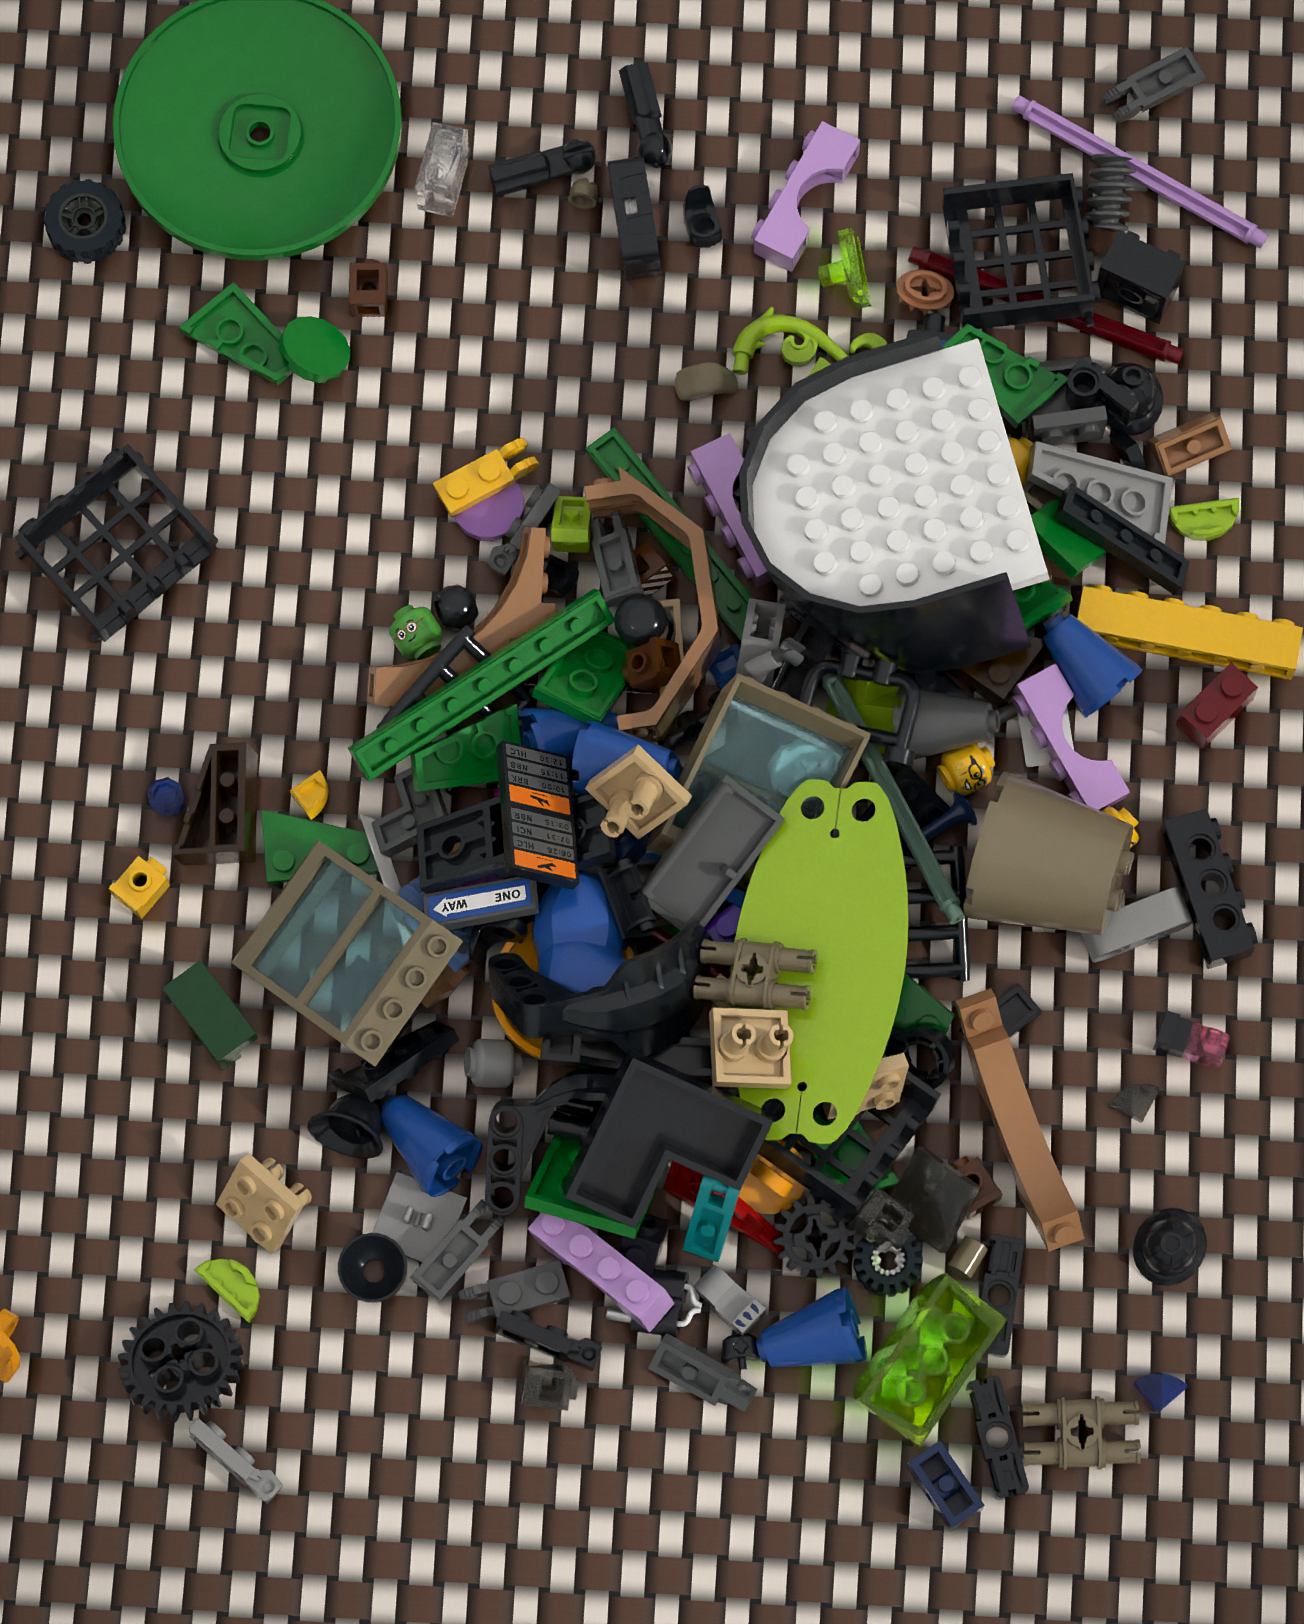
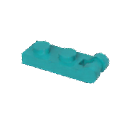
[682,1175,742,1262]

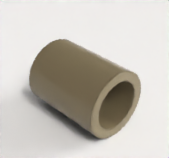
[948,1236,988,1280]

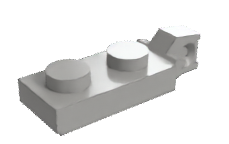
[189,1418,283,1504]

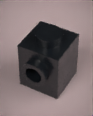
[619,1213,670,1275]

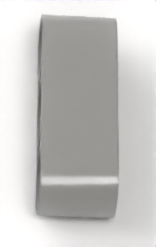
[1080,887,1193,963]

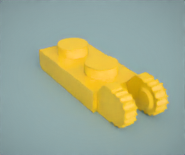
[433,438,539,517]

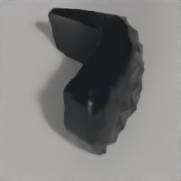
[683,185,722,248]
[518,554,579,596]
[469,918,528,965]

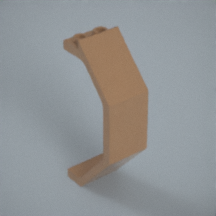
[584,467,724,742]

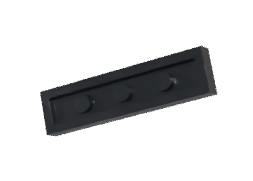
[1055,483,1190,595]

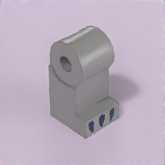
[693,1265,766,1335]

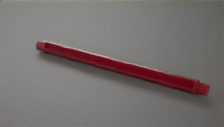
[908,247,1184,365]

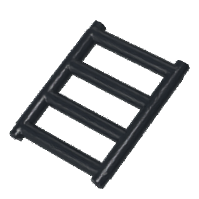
[376,625,537,796]
[902,843,970,982]

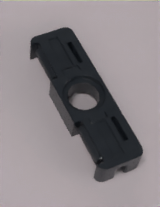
[974,1235,1024,1358]
[966,1375,1029,1500]

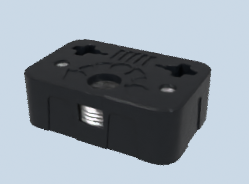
[607,156,661,281]

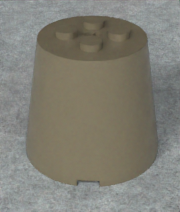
[963,771,1134,935]

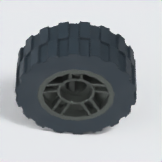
[43,179,126,264]

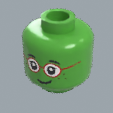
[389,605,444,660]

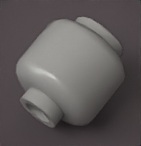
[464,1039,522,1088]

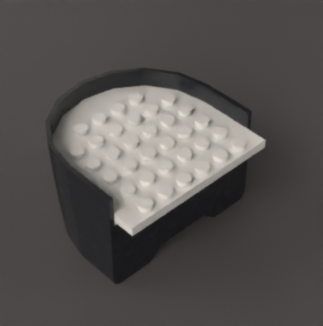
[739,329,1050,673]

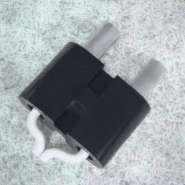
[606,1267,702,1338]

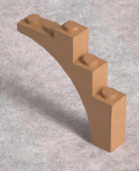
[367,526,558,706]

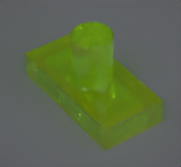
[818,228,871,309]

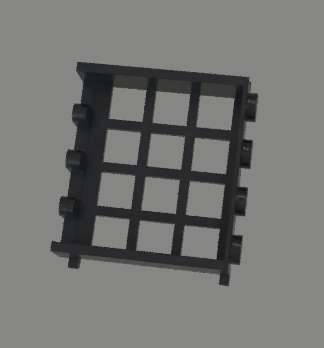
[942,173,1100,329]
[15,444,218,643]
[758,1054,941,1224]

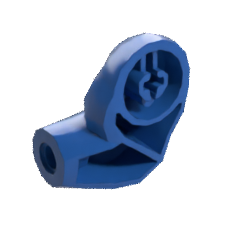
[532,871,628,993]

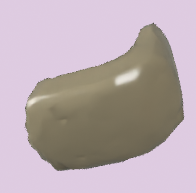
[674,362,738,401]

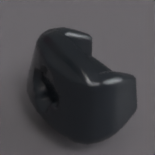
[721,1333,760,1370]

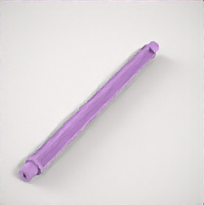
[1012,95,1269,249]

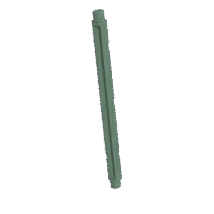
[821,674,965,924]

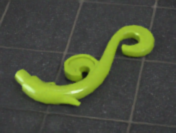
[732,307,888,375]

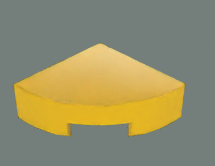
[289,770,329,820]

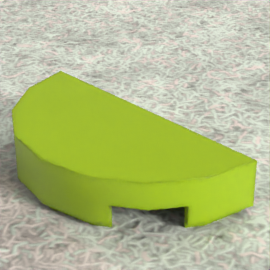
[1168,498,1239,541]
[193,1259,260,1323]

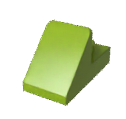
[551,496,592,553]

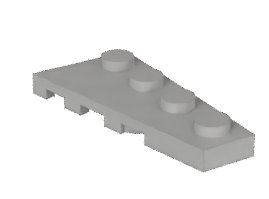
[1027,441,1173,544]

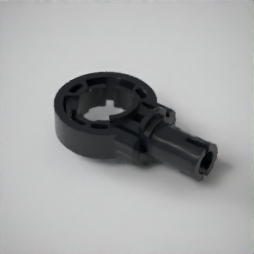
[884,1024,955,1089]

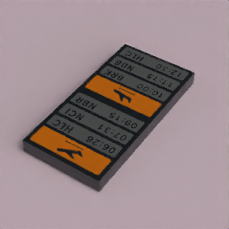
[496,740,579,890]

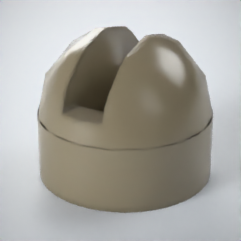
[568,178,598,209]

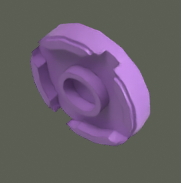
[454,481,525,541]

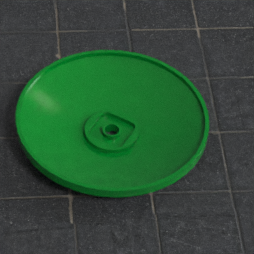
[113,0,402,261]

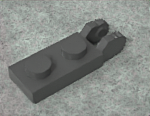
[1101,47,1206,123]
[590,510,644,607]
[410,1199,506,1303]
[458,1260,571,1324]

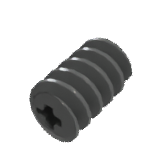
[1084,154,1136,232]

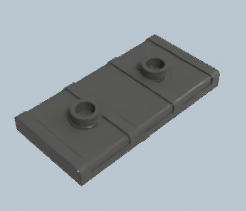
[635,774,785,931]

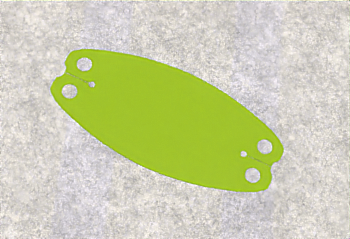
[729,779,908,1144]

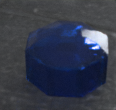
[147,777,185,817]

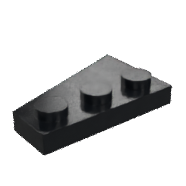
[328,1021,460,1103]

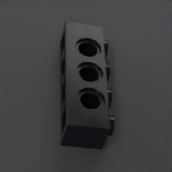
[1161,808,1258,969]

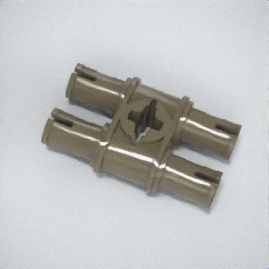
[693,938,818,1011]
[1021,1396,1141,1471]

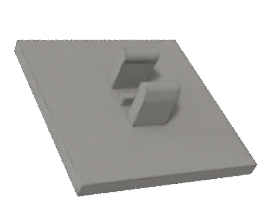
[372,1172,468,1263]

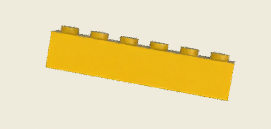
[1077,584,1303,680]

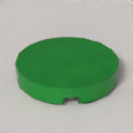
[279,316,350,383]

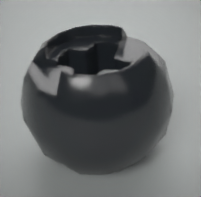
[434,584,479,631]

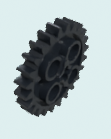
[118,1301,244,1422]

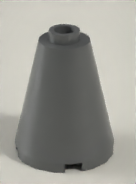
[893,688,1000,760]

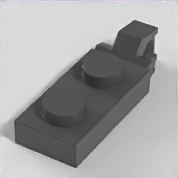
[485,482,562,576]
[648,1333,757,1412]

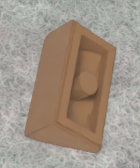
[1148,412,1232,477]

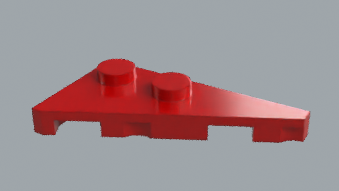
[663,1161,783,1253]

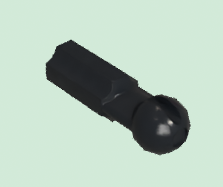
[619,62,672,168]
[488,139,597,197]

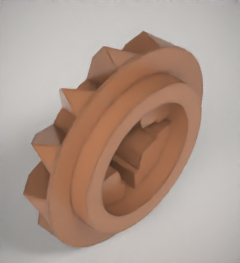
[895,269,954,315]

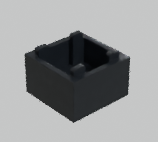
[1097,230,1185,324]

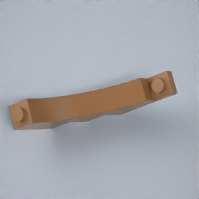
[955,988,1085,1252]

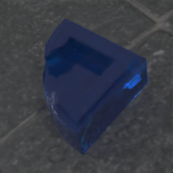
[1133,1373,1188,1413]

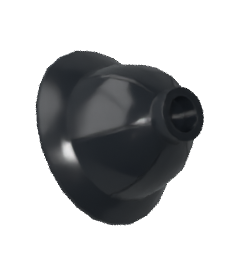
[1106,362,1163,435]
[307,1094,383,1159]
[1133,1208,1207,1286]

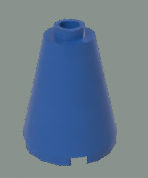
[1042,613,1143,718]
[518,708,619,767]
[572,720,680,795]
[381,1095,483,1197]
[756,1287,867,1368]

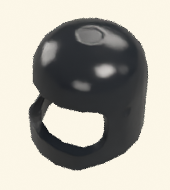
[614,594,676,650]

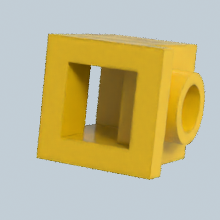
[109,856,170,919]

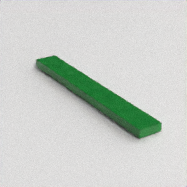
[585,427,786,647]
[348,588,614,781]

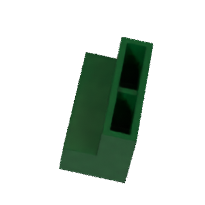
[162,960,258,1071]

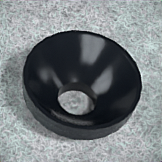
[337,1233,407,1303]

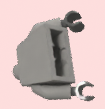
[736,597,806,687]

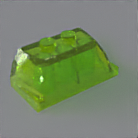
[853,1274,1007,1447]

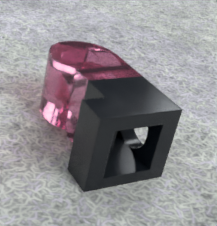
[1153,1010,1230,1067]

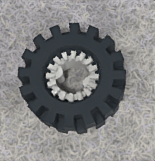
[853,1224,923,1297]

